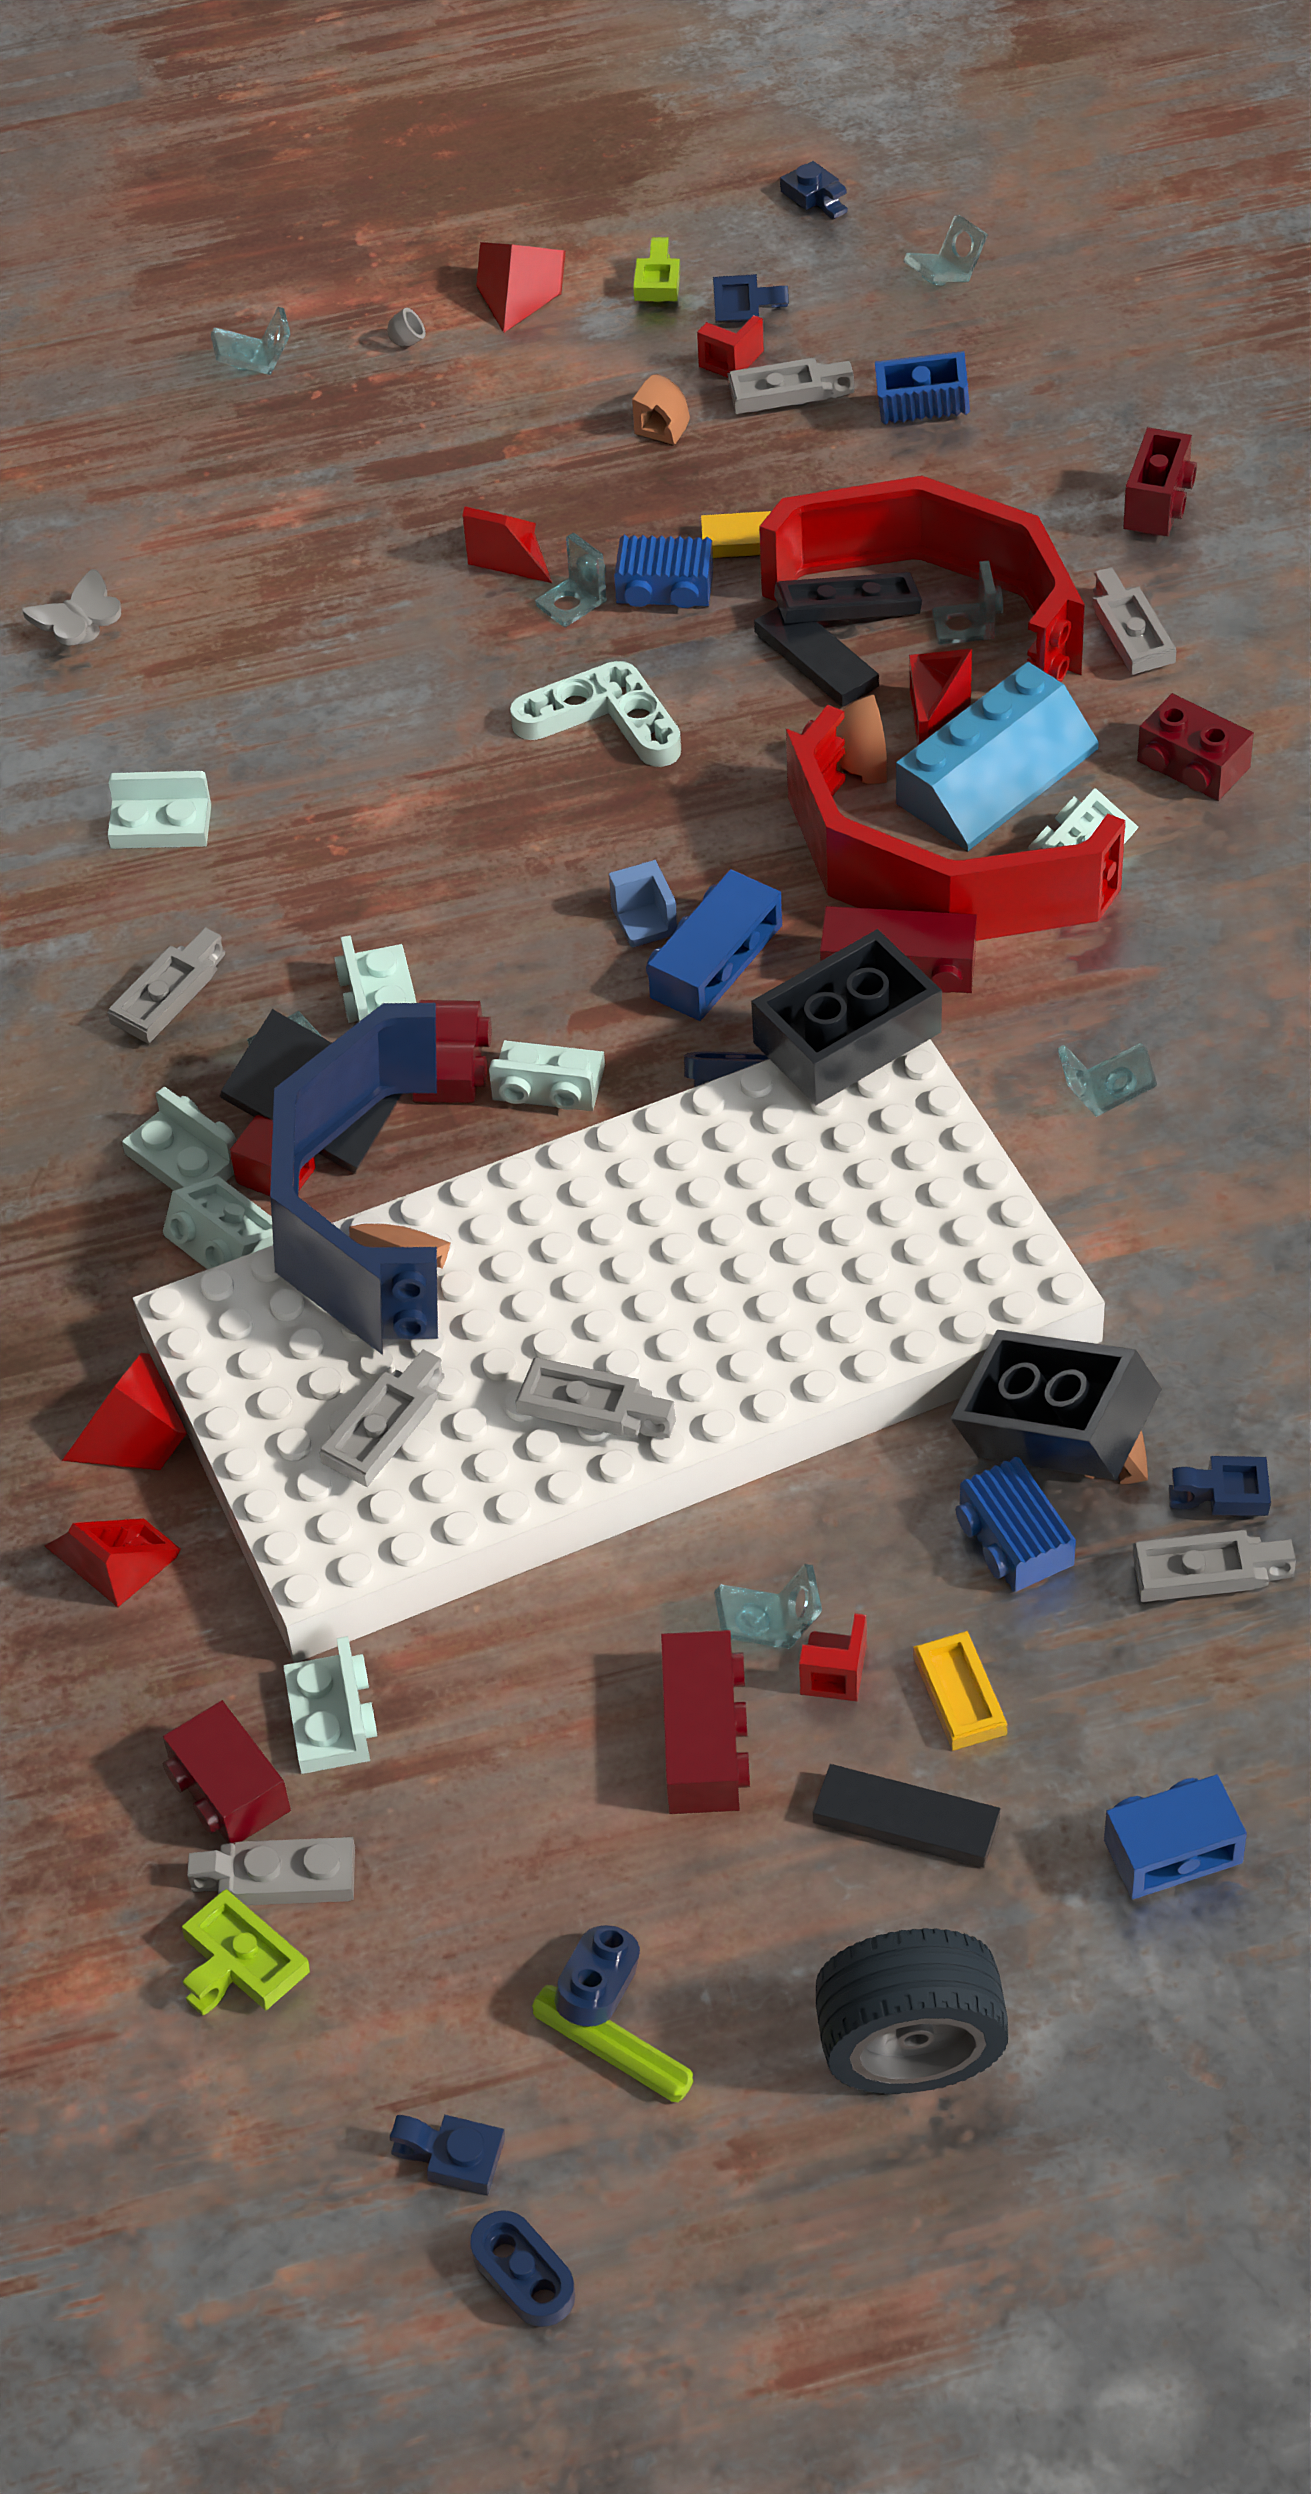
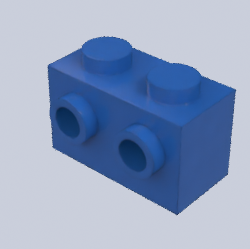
[1104,1774,1247,1900]

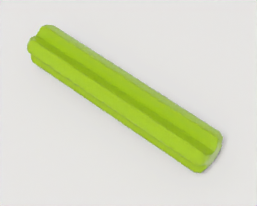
[532,1985,694,2102]

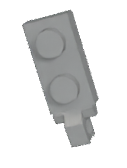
[728,357,854,414]
[1092,567,1177,675]
[107,927,225,1044]
[319,1349,445,1487]
[515,1357,676,1438]
[1133,1530,1296,1602]
[187,1837,355,1905]

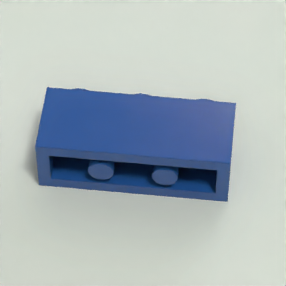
[646,869,782,1021]

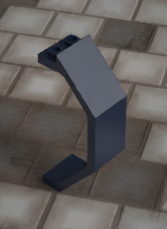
[270,1003,438,1355]

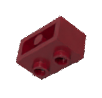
[1123,427,1197,537]
[1137,693,1254,801]
[162,1700,291,1844]

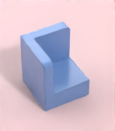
[609,860,677,947]

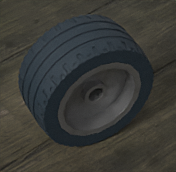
[816,1928,1008,2094]

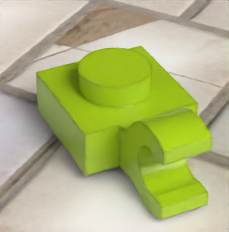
[633,237,680,302]

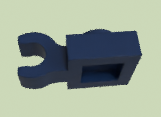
[780,161,848,219]
[713,274,789,323]
[1168,1456,1271,1516]
[390,2115,505,2196]

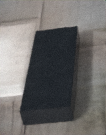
[774,572,922,624]
[754,606,879,708]
[813,1764,1001,1868]

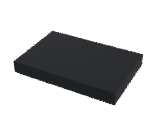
[220,1009,404,1174]

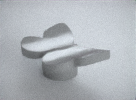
[22,569,122,646]

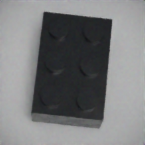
[751,929,942,1106]
[950,1329,1162,1480]

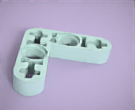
[510,661,681,767]

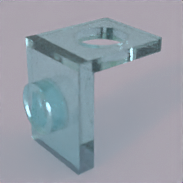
[903,215,988,286]
[210,307,291,375]
[535,532,607,627]
[932,561,1003,645]
[1057,1043,1157,1117]
[714,1564,822,1649]

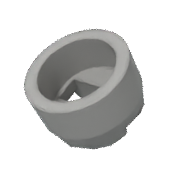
[387,308,426,347]

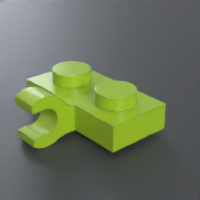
[182,1889,310,2016]

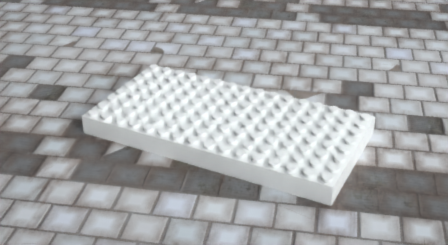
[133,1039,1105,1663]

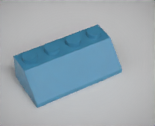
[896,662,1099,852]

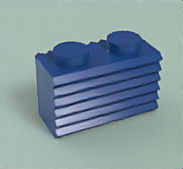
[875,351,970,425]
[614,534,713,608]
[955,1456,1076,1592]

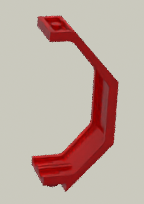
[759,475,1085,682]
[786,704,1126,941]

